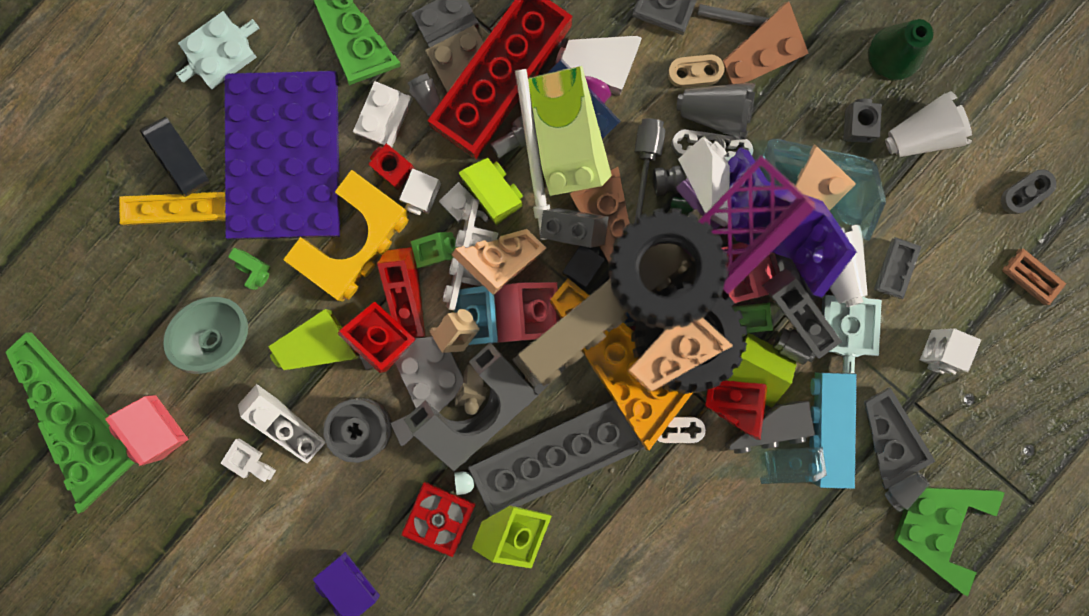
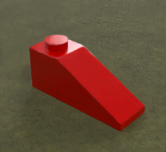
[377,247,425,338]

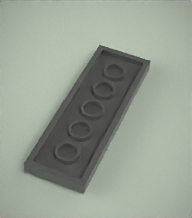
[468,400,644,516]

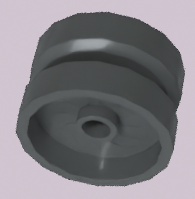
[323,398,392,463]

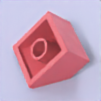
[495,282,560,342]

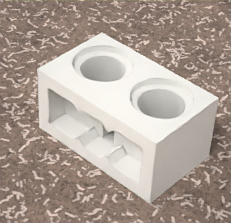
[920,329,981,375]

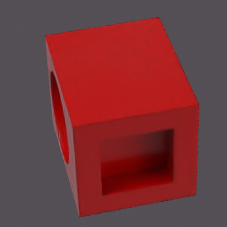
[368,143,416,190]

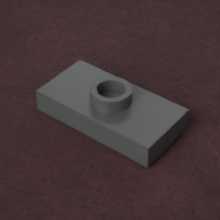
[874,237,922,299]

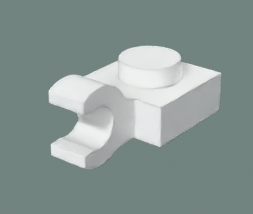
[221,439,276,482]

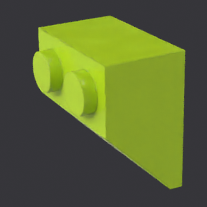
[459,158,523,226]

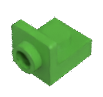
[411,232,458,268]
[228,248,271,290]

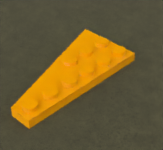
[549,278,692,451]

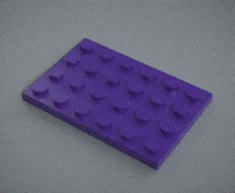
[225,71,340,240]

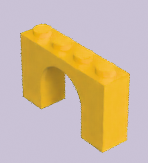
[283,170,409,301]

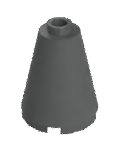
[677,83,756,140]

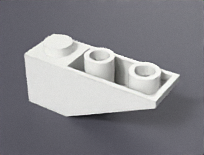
[238,384,326,463]

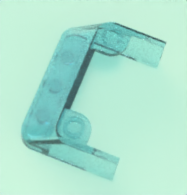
[761,139,886,241]

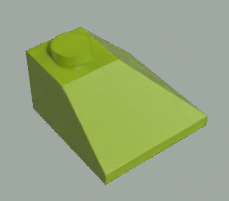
[471,506,552,568]

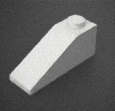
[678,137,730,227]

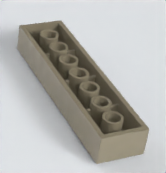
[512,209,718,387]

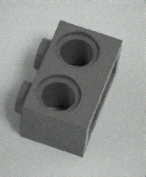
[540,208,609,248]

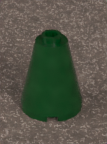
[868,19,934,81]

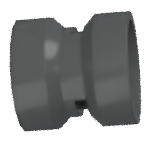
[653,165,685,196]

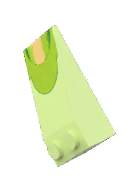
[528,65,612,196]

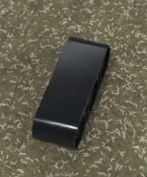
[140,117,210,197]

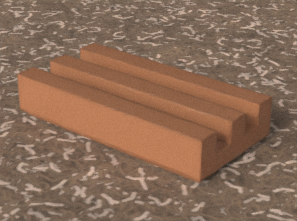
[1001,248,1066,305]

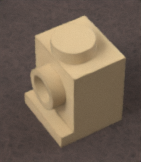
[430,309,480,353]

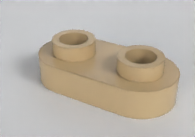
[668,54,724,88]

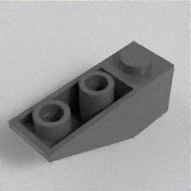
[725,400,815,454]

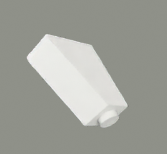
[555,36,641,97]

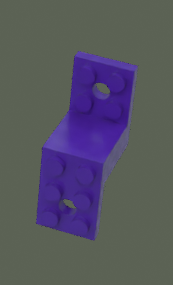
[728,148,857,297]

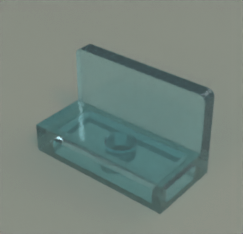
[760,447,827,484]

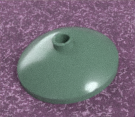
[163,297,248,374]

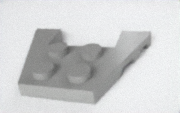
[359,337,463,446]

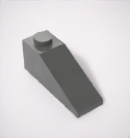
[762,268,842,359]

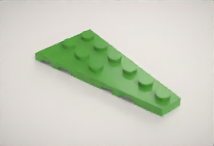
[6,333,135,514]

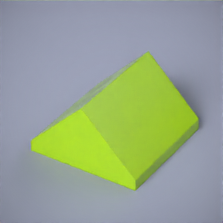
[727,333,797,408]

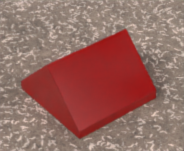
[337,302,416,373]

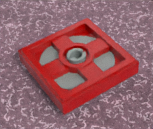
[401,482,476,557]

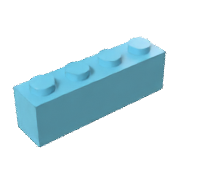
[809,373,856,489]

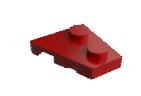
[706,380,767,440]

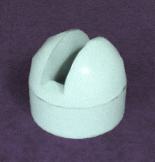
[454,471,475,495]

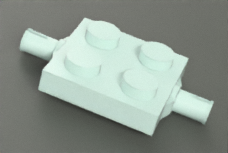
[176,11,260,89]
[822,295,882,374]

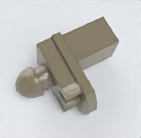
[454,365,487,415]

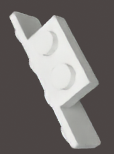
[443,198,498,311]

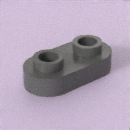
[1001,169,1056,214]

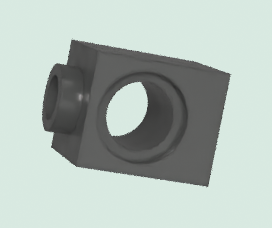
[843,99,882,143]

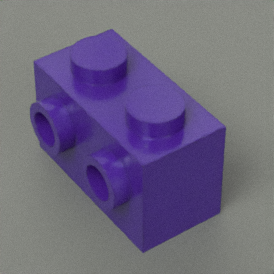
[313,552,380,616]

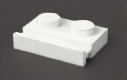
[353,81,413,147]

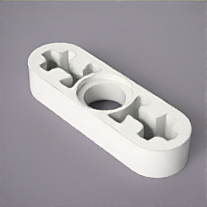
[671,130,753,162]

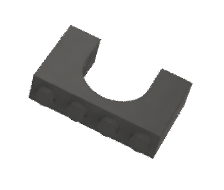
[404,342,539,471]

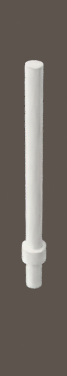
[515,69,550,240]

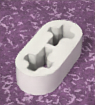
[658,417,706,443]

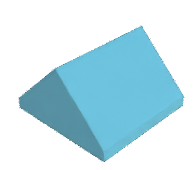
[454,286,499,345]

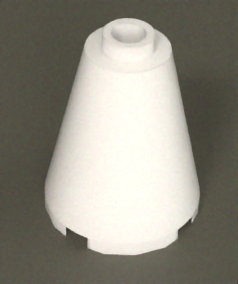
[885,91,972,157]
[822,225,868,307]

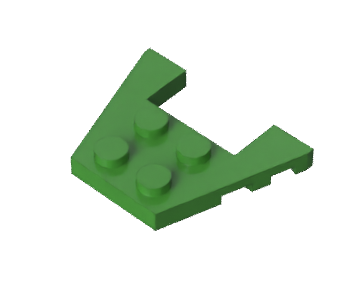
[894,487,1005,596]

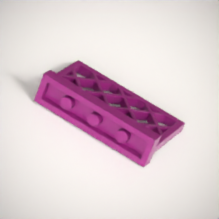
[684,155,815,294]

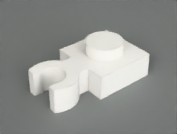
[439,182,488,227]

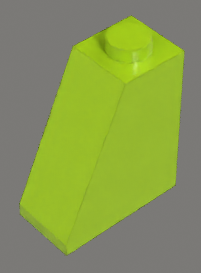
[268,309,360,370]

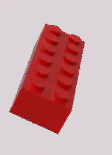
[427,0,573,160]

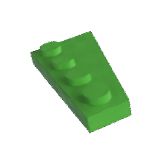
[313,0,401,85]

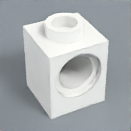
[399,169,441,215]

